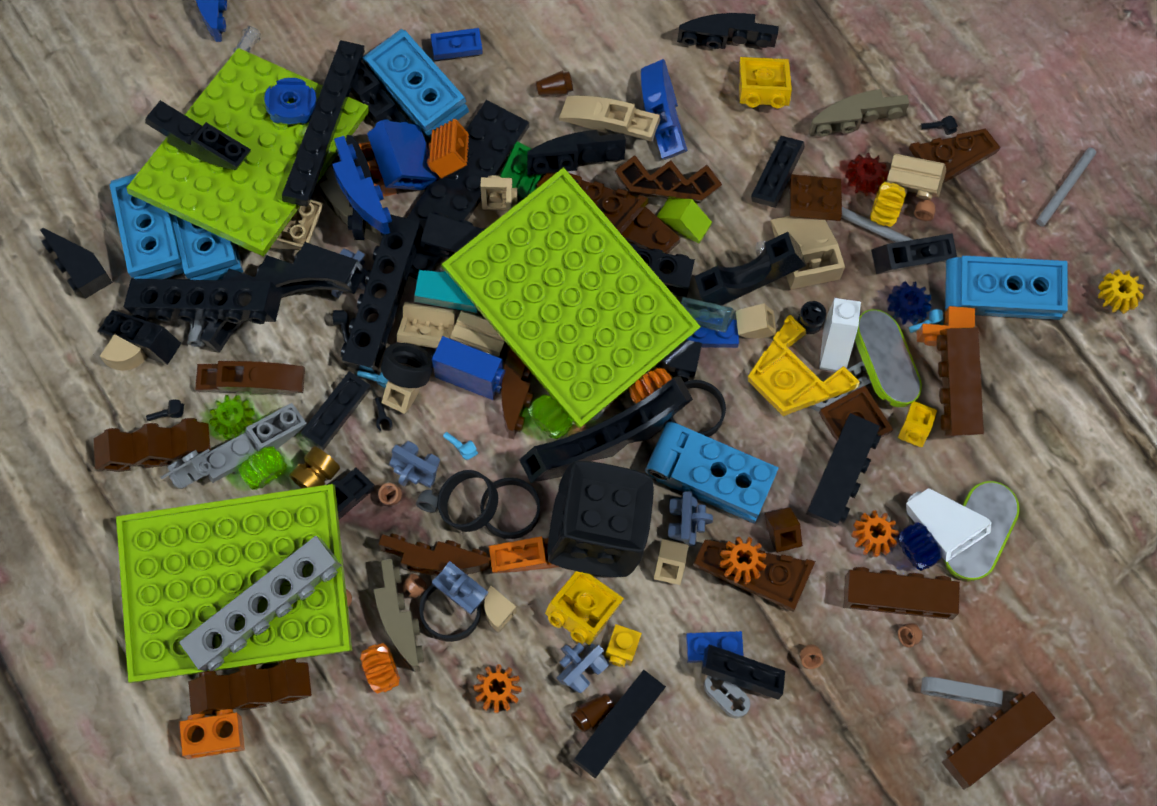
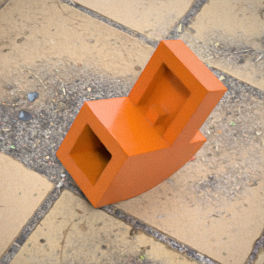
[916,306,975,346]

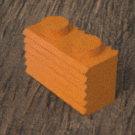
[427,119,469,178]

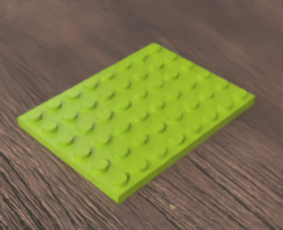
[126,48,369,257]
[441,167,701,429]
[116,484,352,683]

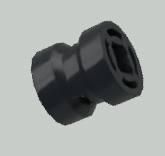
[797,301,826,334]

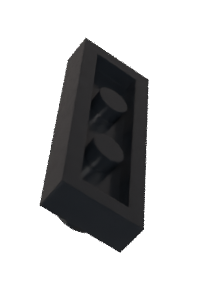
[751,136,805,208]
[301,371,371,451]
[701,644,785,700]

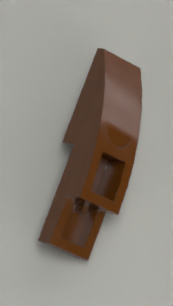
[501,350,534,439]
[195,361,305,394]
[378,533,491,576]

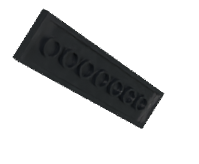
[390,100,529,280]

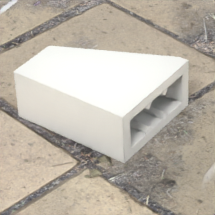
[819,298,861,372]
[906,488,992,562]

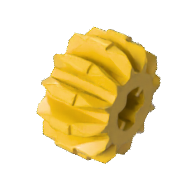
[870,182,906,227]
[1098,269,1144,314]

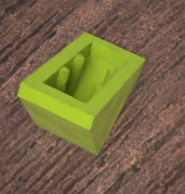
[657,198,712,244]

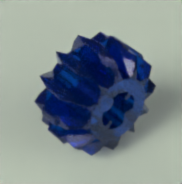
[887,280,932,325]
[898,522,942,571]

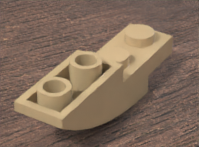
[559,96,660,141]

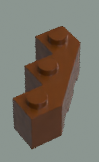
[615,155,722,203]
[94,418,211,472]
[188,659,312,715]

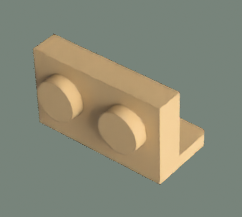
[481,175,518,212]
[397,302,455,349]

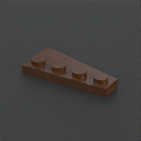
[536,172,648,234]
[693,539,816,612]

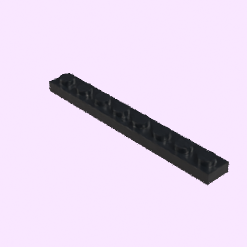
[282,40,365,207]

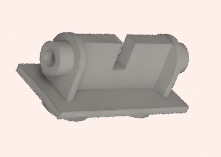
[161,449,211,489]

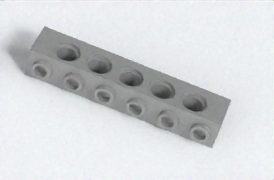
[179,536,342,671]

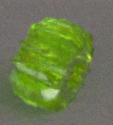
[209,394,255,440]
[528,394,573,439]
[238,446,287,490]

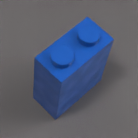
[367,120,438,190]
[432,336,505,400]

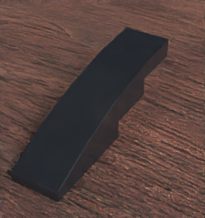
[350,62,410,124]
[573,670,666,779]

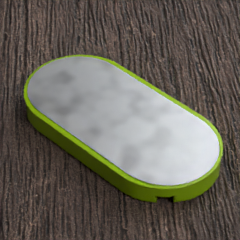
[855,309,922,407]
[942,481,1019,582]

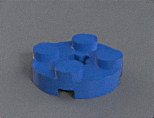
[264,78,317,124]

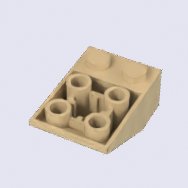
[271,200,324,250]
[771,216,845,290]

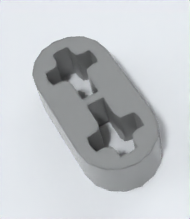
[704,676,750,719]

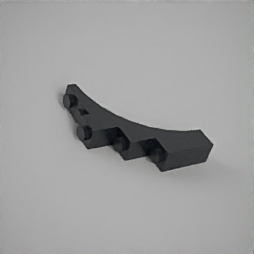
[200,242,366,353]
[519,376,693,483]

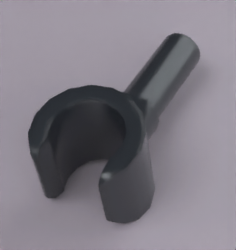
[921,116,958,135]
[333,310,350,343]
[375,397,393,433]
[146,399,184,421]

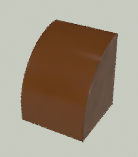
[764,507,803,553]

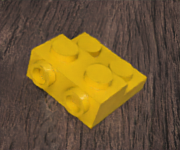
[739,57,792,109]
[545,571,624,646]

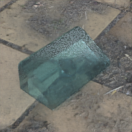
[681,297,734,333]

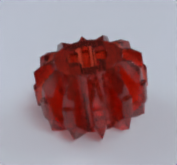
[845,152,889,197]

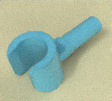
[908,309,944,333]
[357,370,388,388]
[443,432,478,460]

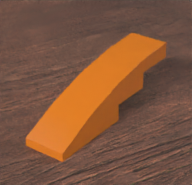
[489,536,559,574]

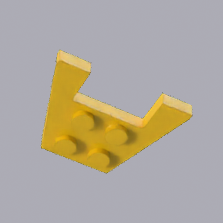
[748,315,860,416]

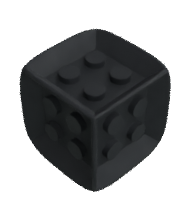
[547,461,654,577]

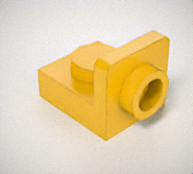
[898,401,937,447]
[605,624,642,668]

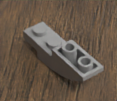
[204,403,307,483]

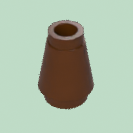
[536,70,574,96]
[571,694,614,732]

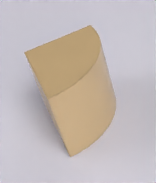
[736,303,776,338]
[100,334,147,371]
[381,380,421,414]
[654,539,688,585]
[484,586,517,633]

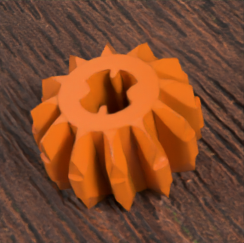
[628,368,672,404]
[852,510,899,557]
[719,536,766,584]
[360,643,400,694]
[474,664,522,714]

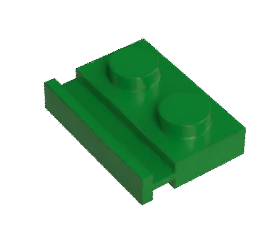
[500,141,542,199]

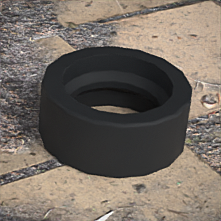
[381,343,433,388]

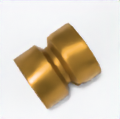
[289,446,340,489]

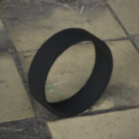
[668,380,726,437]
[438,470,499,532]
[480,478,540,539]
[419,584,481,642]

